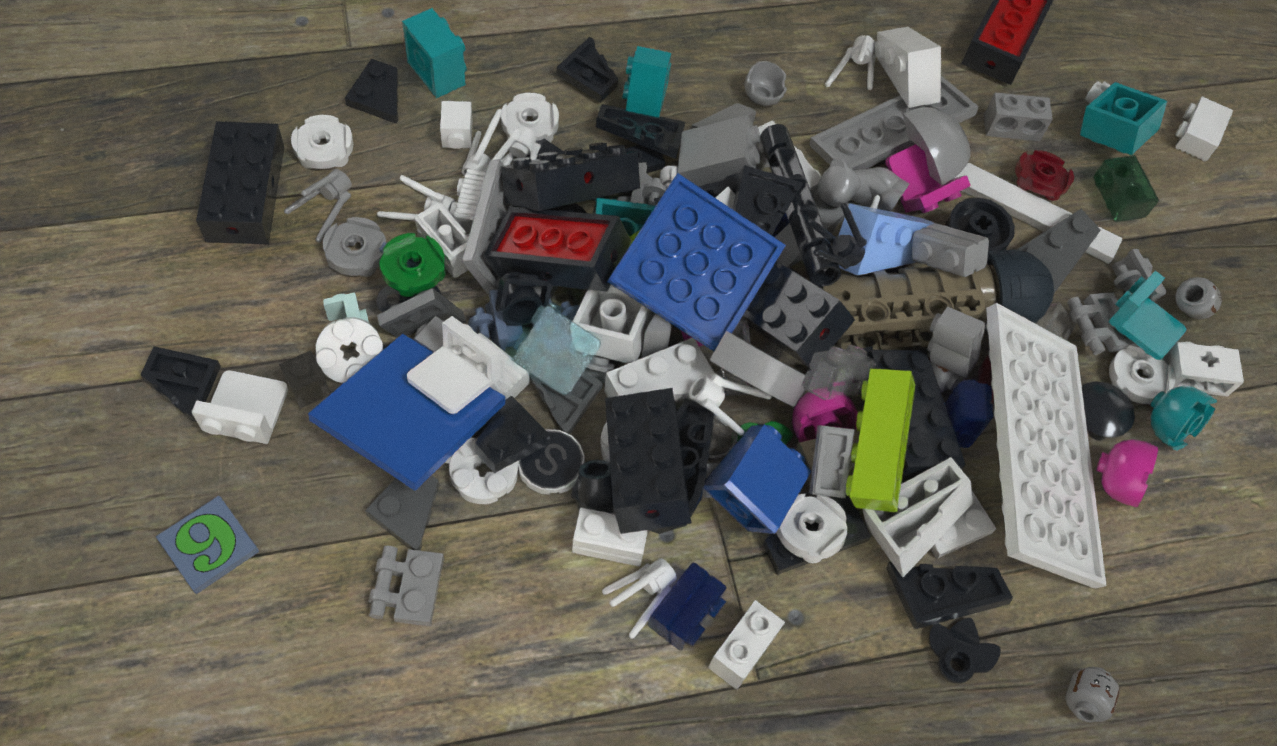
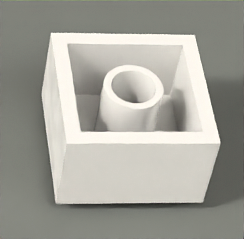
[570,285,655,364]

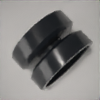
[944,197,1015,252]

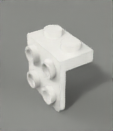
[407,316,501,414]
[192,370,288,444]

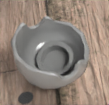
[744,61,787,106]

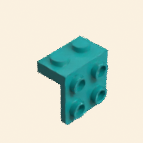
[1108,271,1187,360]

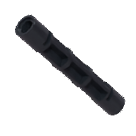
[760,124,841,288]

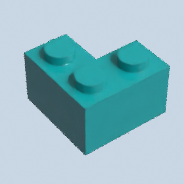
[622,46,672,118]

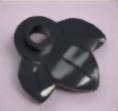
[929,618,1001,684]

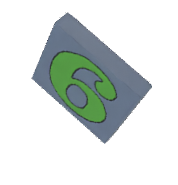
[155,496,259,594]

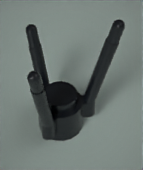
[806,203,867,269]

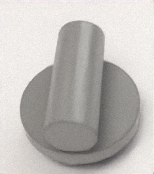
[580,354,614,383]

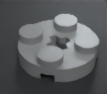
[323,217,387,277]

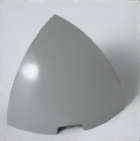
[903,107,971,186]

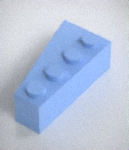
[838,203,934,276]

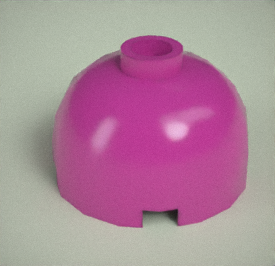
[792,387,858,442]
[1096,439,1158,508]

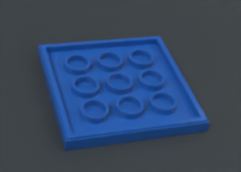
[607,173,786,352]
[308,334,505,491]

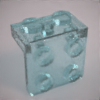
[512,301,601,394]

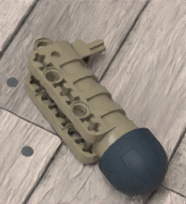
[809,250,1054,355]

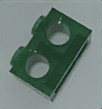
[1093,155,1159,222]

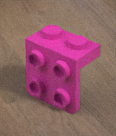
[886,144,971,214]

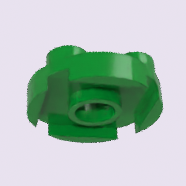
[379,233,445,297]

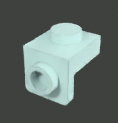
[323,293,369,344]

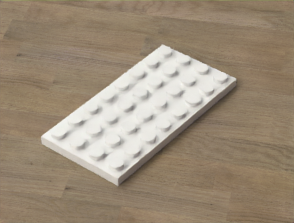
[986,303,1107,589]

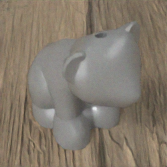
[813,157,910,212]

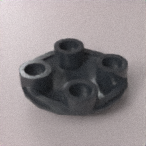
[1082,381,1135,441]

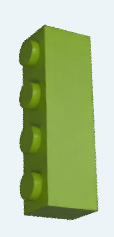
[846,368,915,512]

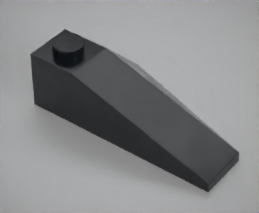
[649,399,715,534]

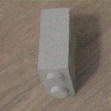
[678,115,761,187]

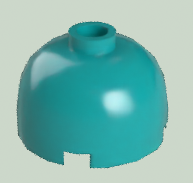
[1150,385,1217,451]

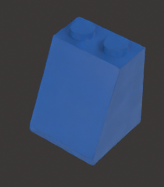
[703,424,811,534]

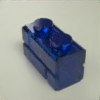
[945,380,994,448]
[647,562,727,651]

